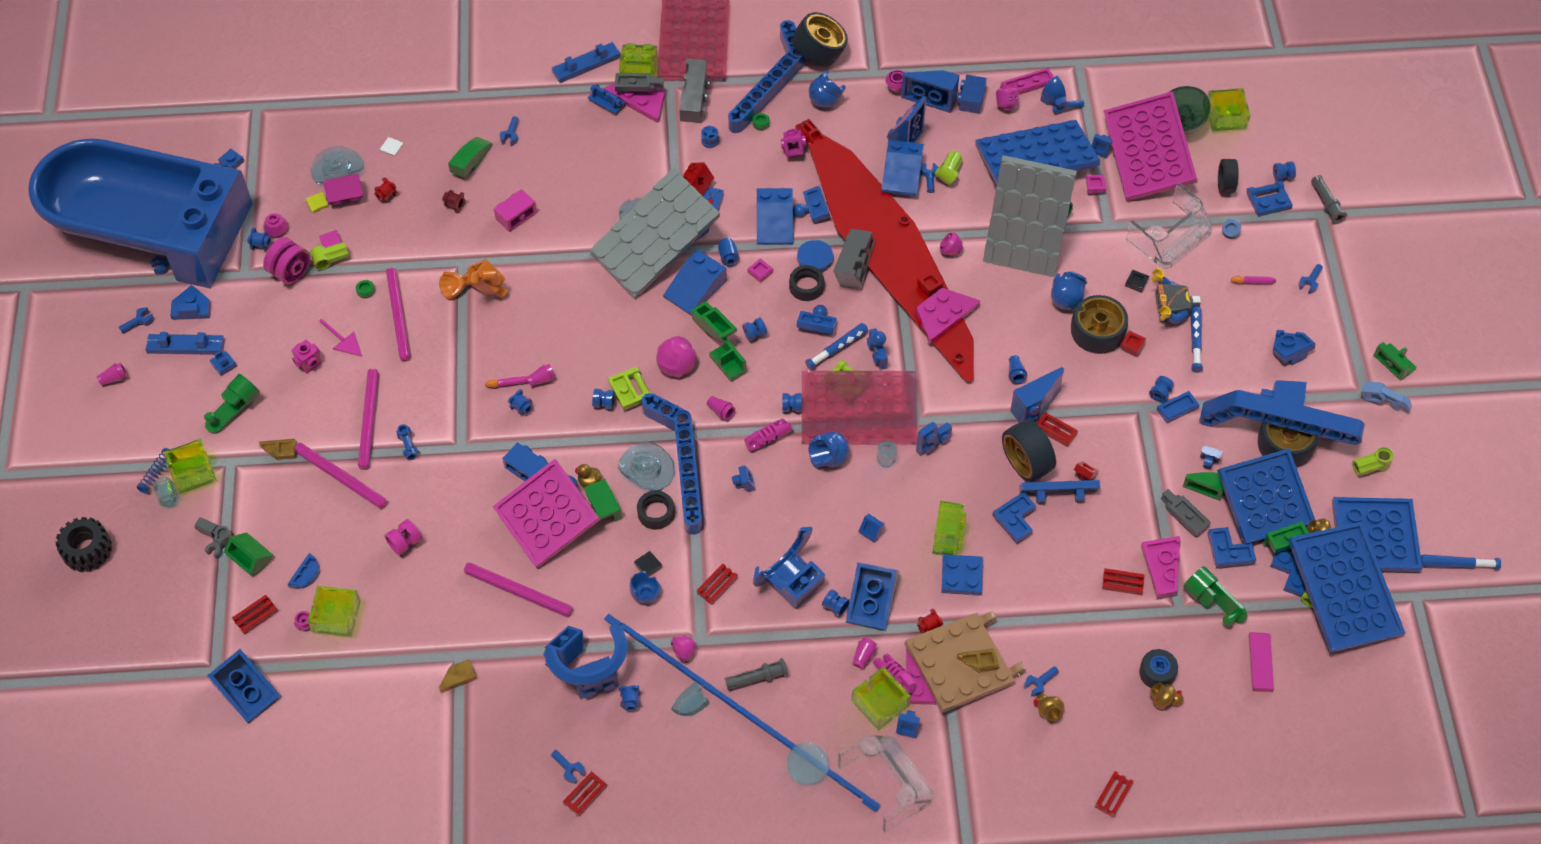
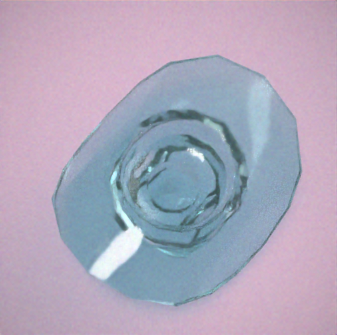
[311,146,364,184]
[618,441,675,491]

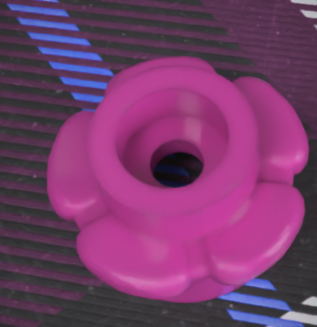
[294,611,314,630]

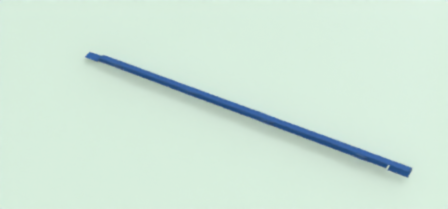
[604,613,880,812]

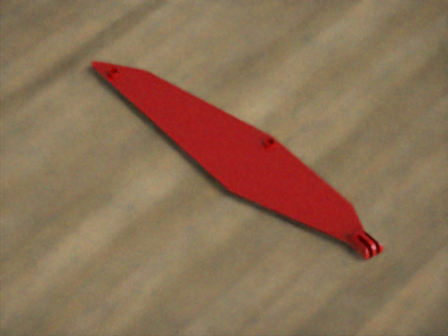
[795,119,974,382]

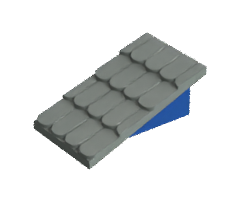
[983,155,1077,277]
[590,168,720,300]

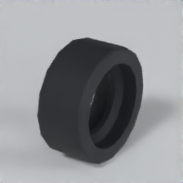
[1218,159,1239,193]
[789,265,824,301]
[637,490,674,530]

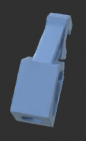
[1361,381,1412,412]

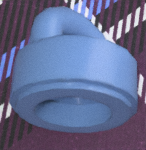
[1222,219,1242,237]

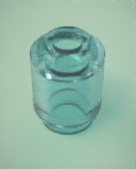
[877,441,897,467]
[154,477,178,507]

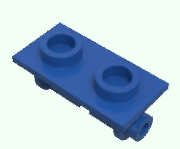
[588,84,626,114]

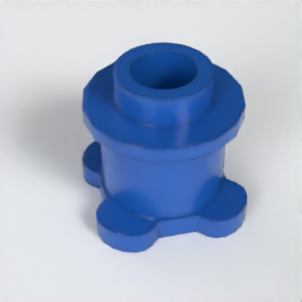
[247,228,271,250]
[508,389,533,415]
[619,685,641,711]

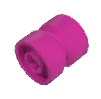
[384,519,422,556]

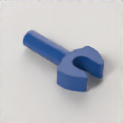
[1052,97,1084,114]
[500,116,519,146]
[920,163,938,193]
[150,256,170,275]
[1299,264,1323,294]
[119,307,154,333]
[1024,666,1059,697]
[551,750,585,784]

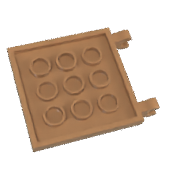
[904,611,1026,713]

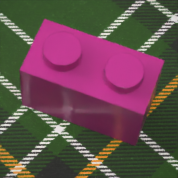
[323,173,364,205]
[494,189,537,232]

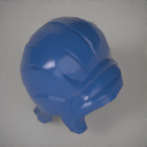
[809,70,846,108]
[1051,271,1088,310]
[808,432,849,468]

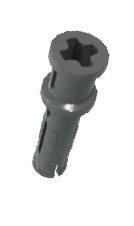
[1311,175,1347,224]
[724,658,788,691]

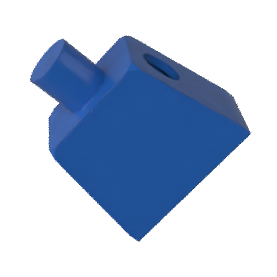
[1260,380,1307,406]

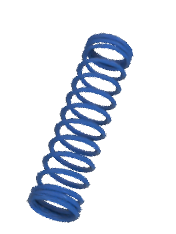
[136,448,174,494]

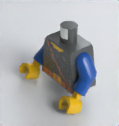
[1152,268,1201,324]

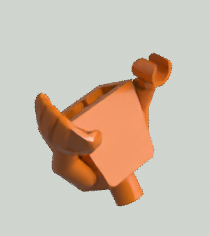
[439,259,508,300]

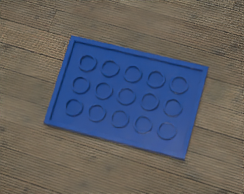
[976,120,1100,185]
[1288,522,1406,653]

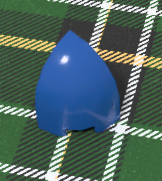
[1040,75,1066,105]

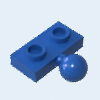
[793,186,830,223]
[796,305,837,334]
[867,328,888,370]

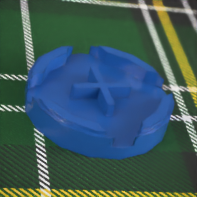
[797,240,833,272]

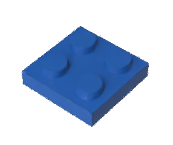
[941,554,983,596]

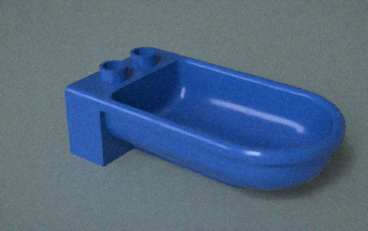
[28,138,253,289]

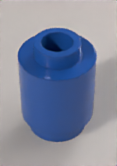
[718,238,739,266]

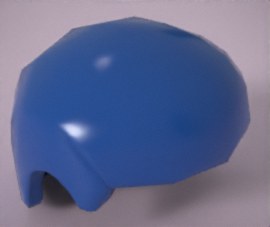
[630,572,660,603]

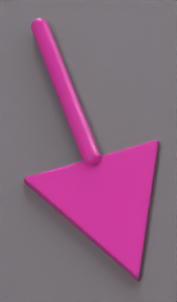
[319,319,362,357]

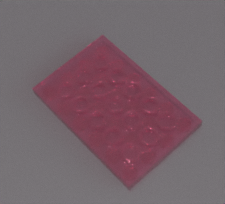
[657,0,730,82]
[802,371,917,445]

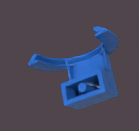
[753,527,825,608]
[543,625,628,699]

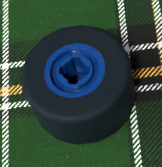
[1139,649,1178,688]

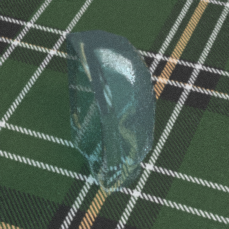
[671,681,710,717]

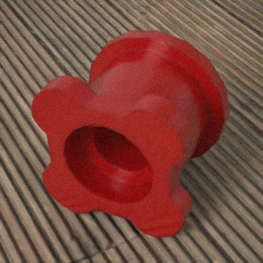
[374,177,398,202]
[917,609,943,634]

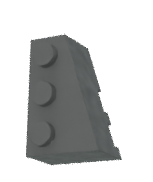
[679,58,710,123]
[833,229,875,289]

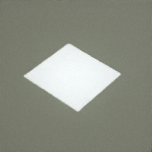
[379,137,403,155]

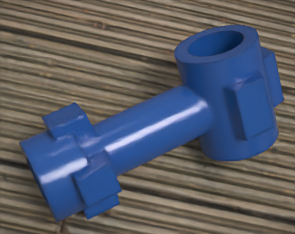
[396,424,418,460]

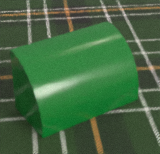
[223,532,273,575]

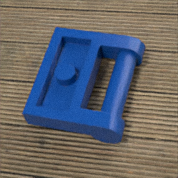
[1246,180,1293,217]

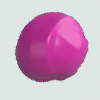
[656,336,697,378]

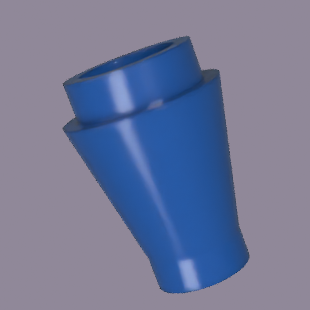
[1009,355,1027,384]

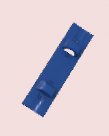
[552,42,621,83]
[145,332,224,355]
[1019,480,1100,503]

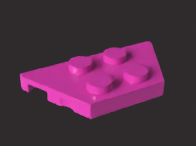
[604,83,665,123]
[916,288,981,344]

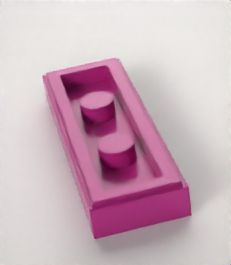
[1001,68,1054,95]
[1249,632,1274,692]

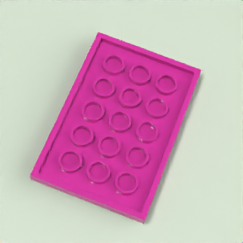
[1103,91,1198,201]

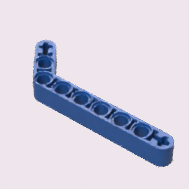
[728,20,805,133]
[1199,390,1365,445]
[642,393,702,535]

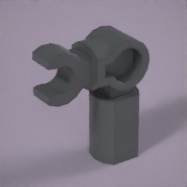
[195,517,232,559]

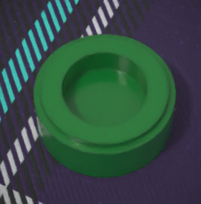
[752,113,770,131]
[356,280,375,299]

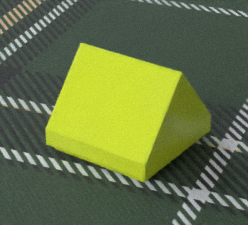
[305,191,329,213]

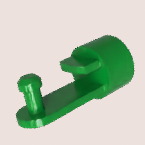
[204,374,260,434]
[1183,566,1247,626]

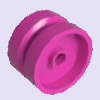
[263,237,311,285]

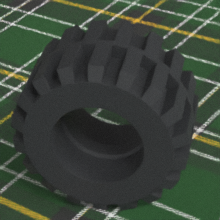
[55,517,112,572]

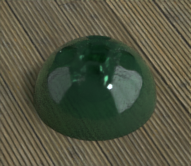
[1169,86,1211,135]

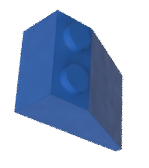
[901,70,960,113]
[887,96,927,142]
[881,140,924,196]
[757,188,793,245]
[663,249,727,316]
[1010,367,1064,422]
[846,562,899,630]
[206,649,280,723]

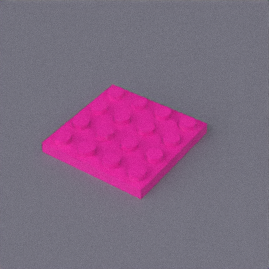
[493,459,601,568]

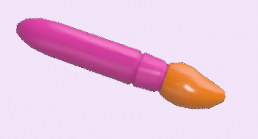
[1231,275,1276,284]
[485,376,528,388]

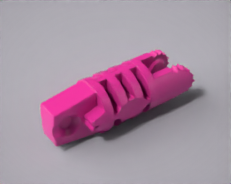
[744,419,792,451]
[873,653,915,694]

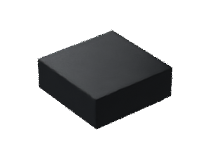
[1125,269,1149,293]
[634,551,662,576]

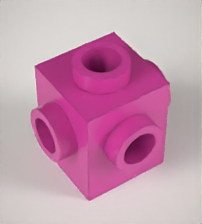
[780,129,807,156]
[291,339,322,374]

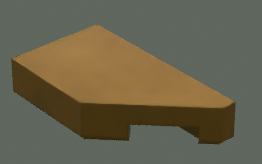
[259,439,296,460]
[957,648,999,672]
[439,659,477,693]

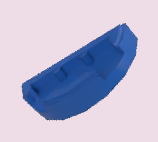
[287,553,319,589]

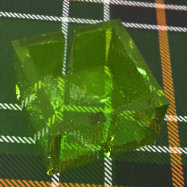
[619,43,658,76]
[1205,88,1251,131]
[163,439,217,494]
[932,501,967,556]
[307,585,361,637]
[851,666,911,730]

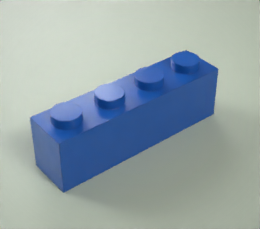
[502,442,578,488]

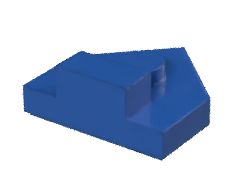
[170,285,210,320]
[1273,330,1316,365]

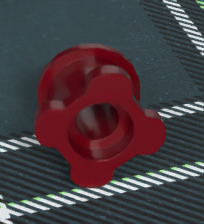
[442,190,466,213]

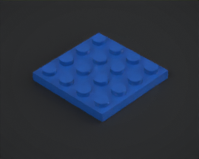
[1217,448,1315,544]
[1332,497,1423,572]

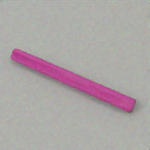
[386,267,410,361]
[358,369,378,469]
[294,443,387,509]
[464,562,572,617]

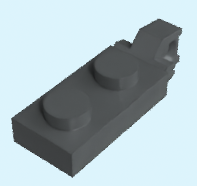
[614,73,664,91]
[1161,489,1211,537]

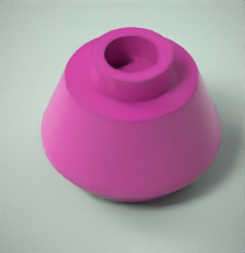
[885,70,904,93]
[263,213,288,237]
[939,232,963,256]
[671,635,696,662]

